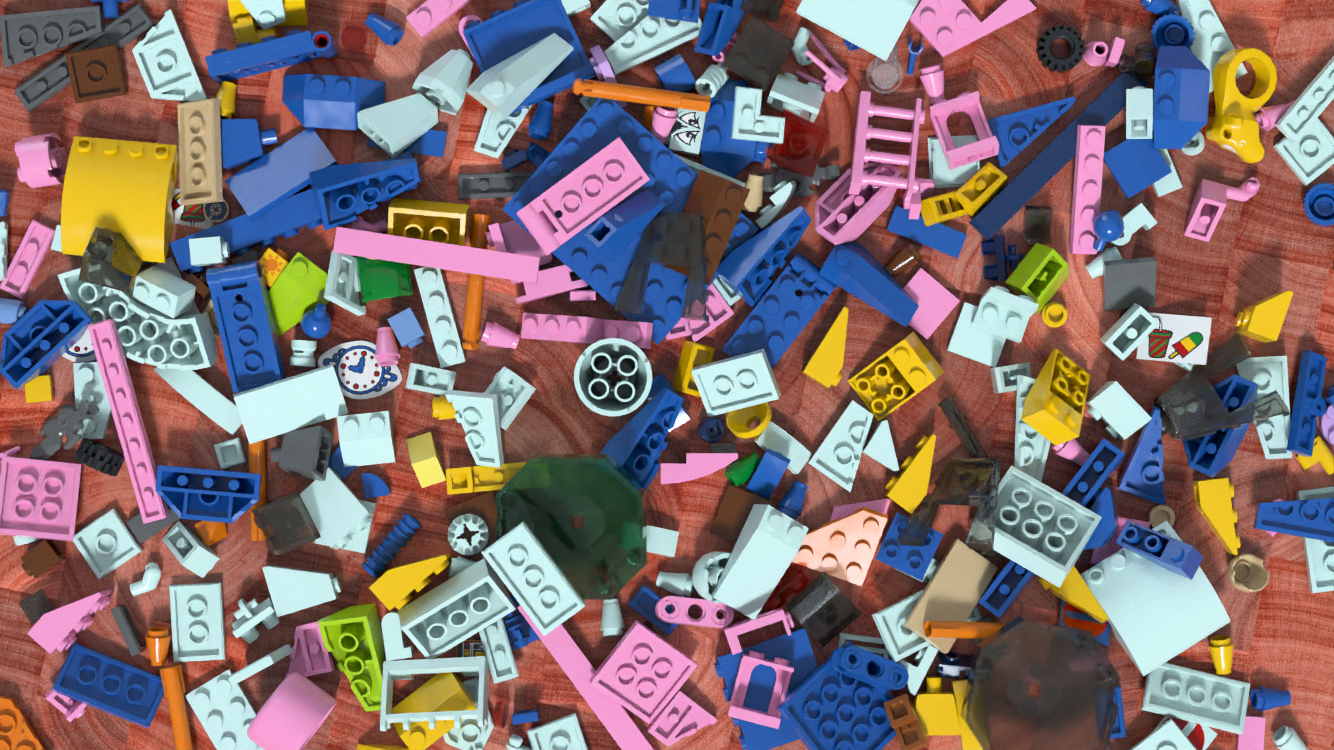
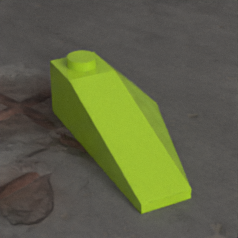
[268,252,330,337]
[318,603,385,712]

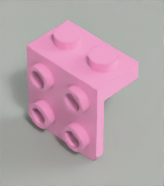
[486,220,553,266]

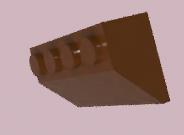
[660,169,750,286]

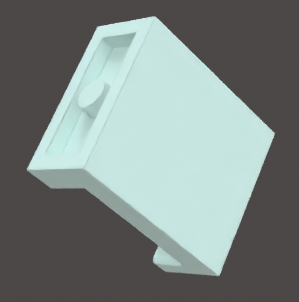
[291,468,374,550]

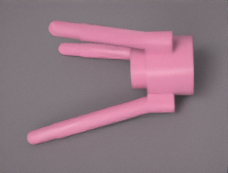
[795,33,850,93]

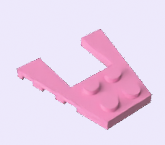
[909,0,1036,58]

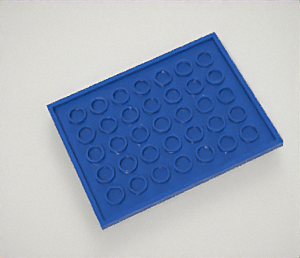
[502,98,759,345]

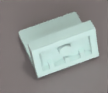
[971,286,1039,343]

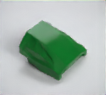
[356,256,414,303]

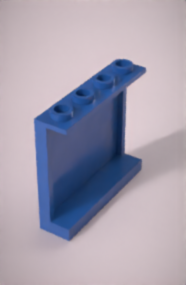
[463,0,595,116]
[714,626,818,750]

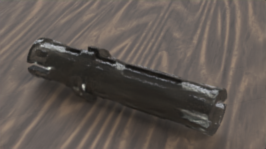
[938,396,992,470]

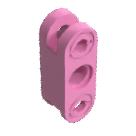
[510,265,589,304]
[655,596,734,628]

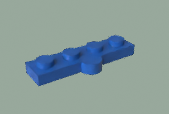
[1287,351,1327,457]

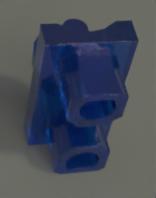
[981,235,1024,283]

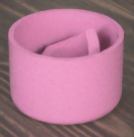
[247,672,337,750]

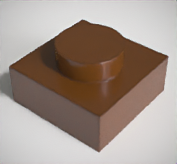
[185,273,211,301]

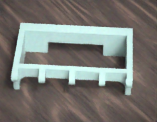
[380,656,490,731]

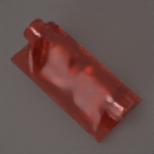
[764,564,810,611]

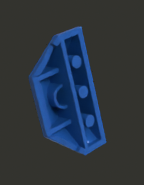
[1153,46,1210,149]
[282,74,386,131]
[701,79,763,179]
[0,300,92,390]
[1181,374,1258,477]
[155,465,262,523]

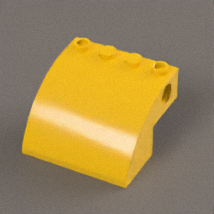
[61,136,179,263]

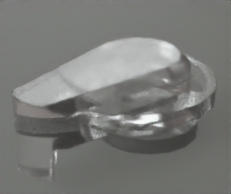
[866,44,904,94]

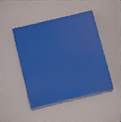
[1103,139,1172,199]

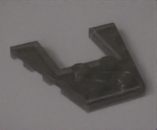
[614,211,709,322]
[1158,333,1290,441]
[897,457,1001,550]

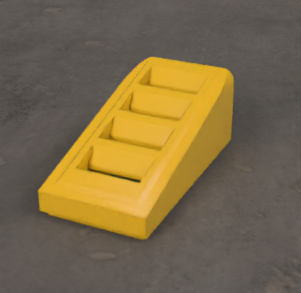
[920,190,968,226]

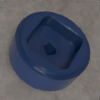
[698,417,725,443]

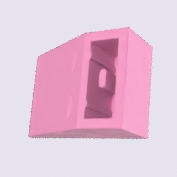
[27,589,113,654]

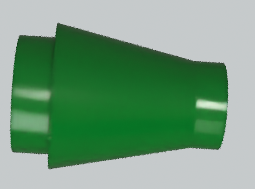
[724,451,761,487]

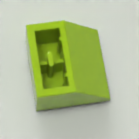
[1005,243,1070,314]

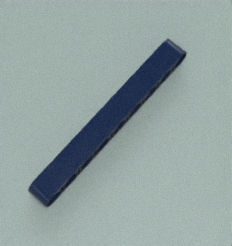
[969,65,1149,241]

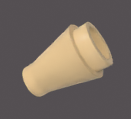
[742,173,764,212]

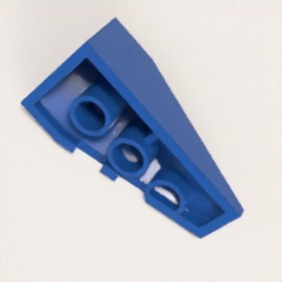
[309,158,420,230]
[716,206,811,308]
[818,241,919,327]
[594,387,684,493]

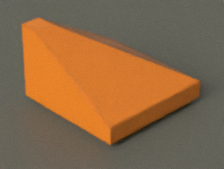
[194,521,228,547]

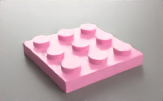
[0,456,81,541]
[589,620,698,725]

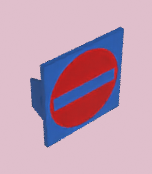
[1058,599,1110,646]

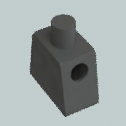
[270,426,334,481]

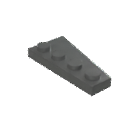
[0,6,104,68]

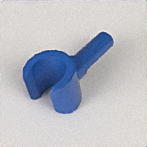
[907,37,923,75]

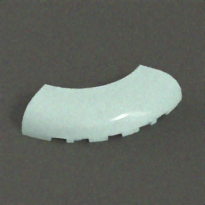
[58,258,217,370]

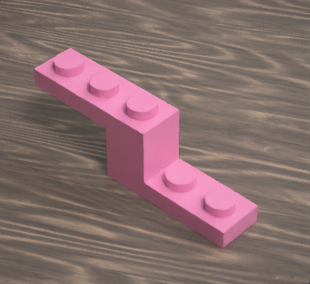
[521,313,653,349]

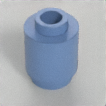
[0,298,29,325]

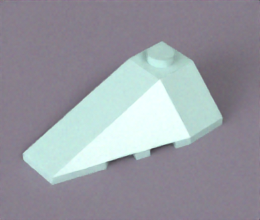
[466,33,574,121]

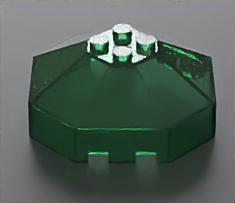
[495,454,647,600]

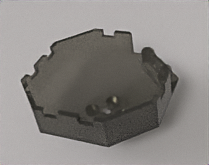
[960,616,1119,750]

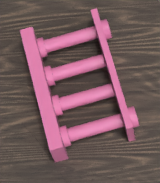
[848,91,925,202]

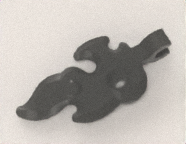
[759,154,840,198]
[29,399,100,460]

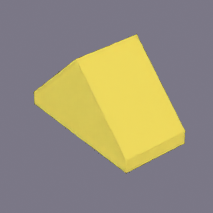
[407,432,446,488]

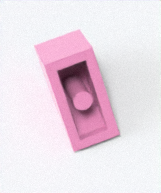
[1184,179,1227,242]

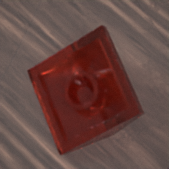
[766,110,829,177]

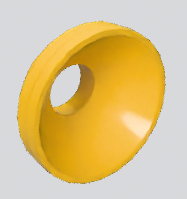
[726,402,772,438]

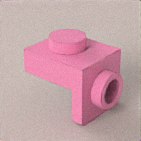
[903,178,935,219]
[45,688,87,722]

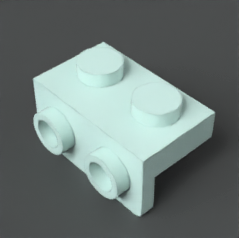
[483,366,536,430]

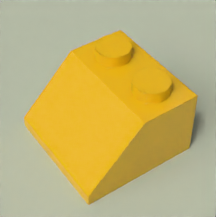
[1235,290,1294,343]

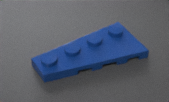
[1253,498,1334,543]

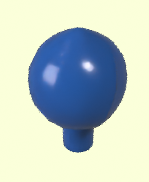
[1093,210,1125,251]
[301,303,332,339]

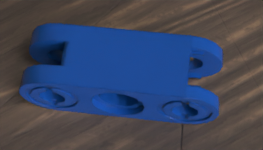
[830,646,909,690]

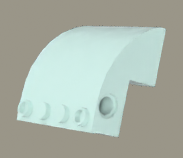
[1080,520,1230,676]

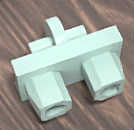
[232,597,279,644]

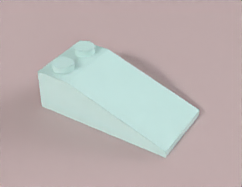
[711,504,809,619]

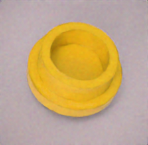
[1041,302,1068,328]

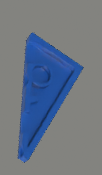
[987,96,1075,168]
[1117,406,1165,506]

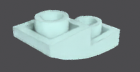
[756,180,797,229]
[754,421,812,474]
[620,522,679,557]

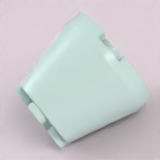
[574,338,652,416]

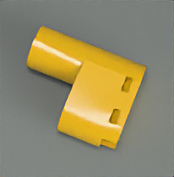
[233,15,278,45]
[1294,435,1334,475]

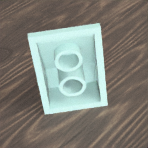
[766,72,826,124]

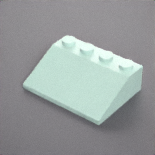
[796,0,919,61]
[969,465,1102,588]

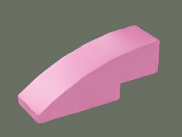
[661,453,738,484]

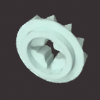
[448,514,489,555]

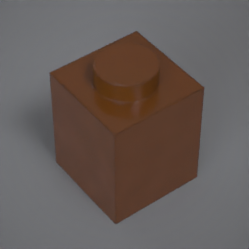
[20,539,66,578]

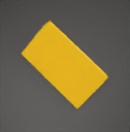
[954,161,1008,217]
[673,341,715,397]

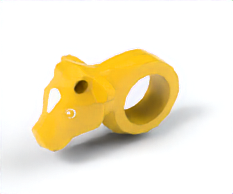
[1205,47,1277,164]

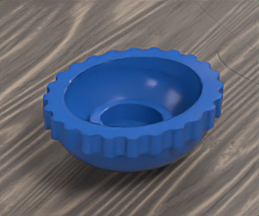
[1151,13,1195,52]
[1303,182,1334,227]

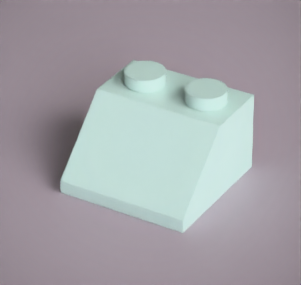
[1086,381,1152,440]
[337,411,396,467]

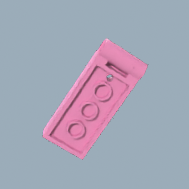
[516,137,650,255]

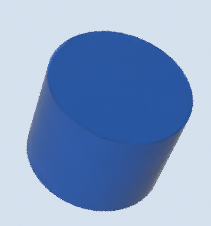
[653,54,696,93]

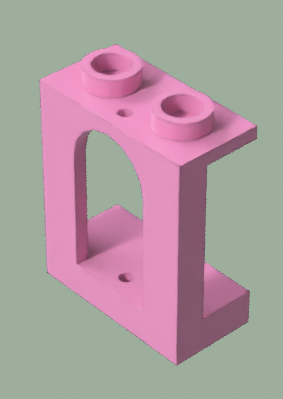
[929,91,999,170]
[723,607,794,655]
[727,650,794,729]

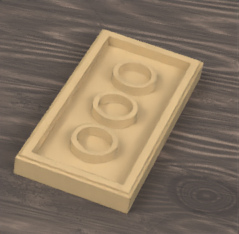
[177,98,223,206]
[904,539,998,654]

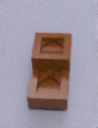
[883,694,929,750]

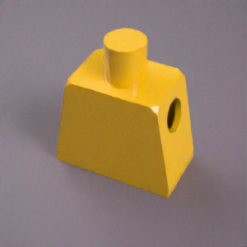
[913,676,961,736]

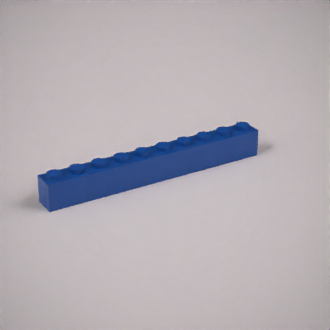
[170,151,423,275]

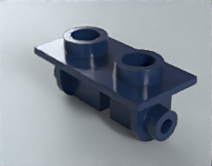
[936,651,991,682]

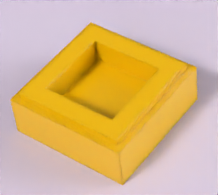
[25,375,54,403]

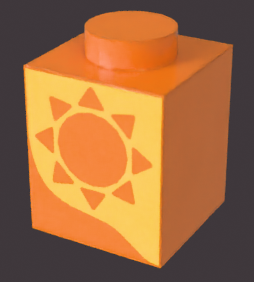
[259,248,290,288]

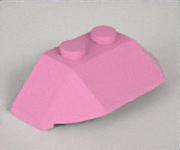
[815,162,903,245]

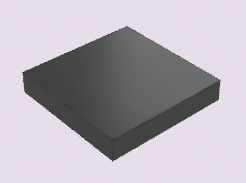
[1103,257,1157,310]

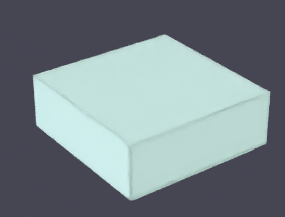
[214,437,247,469]

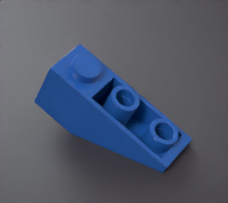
[584,189,666,261]
[1115,520,1204,580]

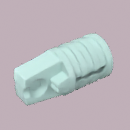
[695,58,732,98]

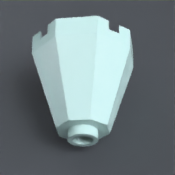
[412,49,473,115]

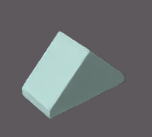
[990,362,1032,394]
[862,420,899,471]

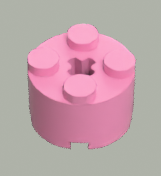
[15,133,68,188]

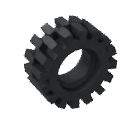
[1036,24,1085,73]
[74,438,125,477]

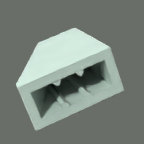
[357,93,438,159]
[262,565,342,617]

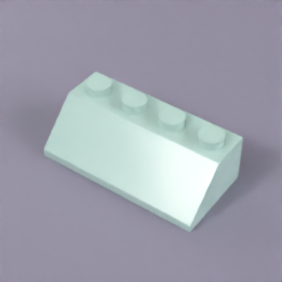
[398,558,516,659]

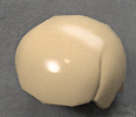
[1228,553,1270,593]

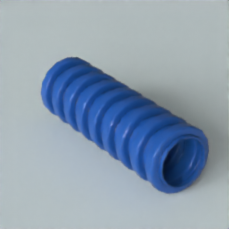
[361,512,422,578]

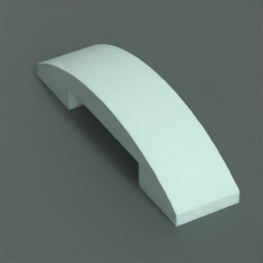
[154,366,242,435]

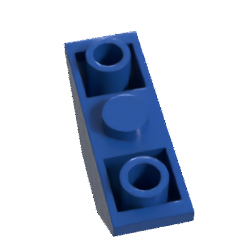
[1083,487,1119,550]

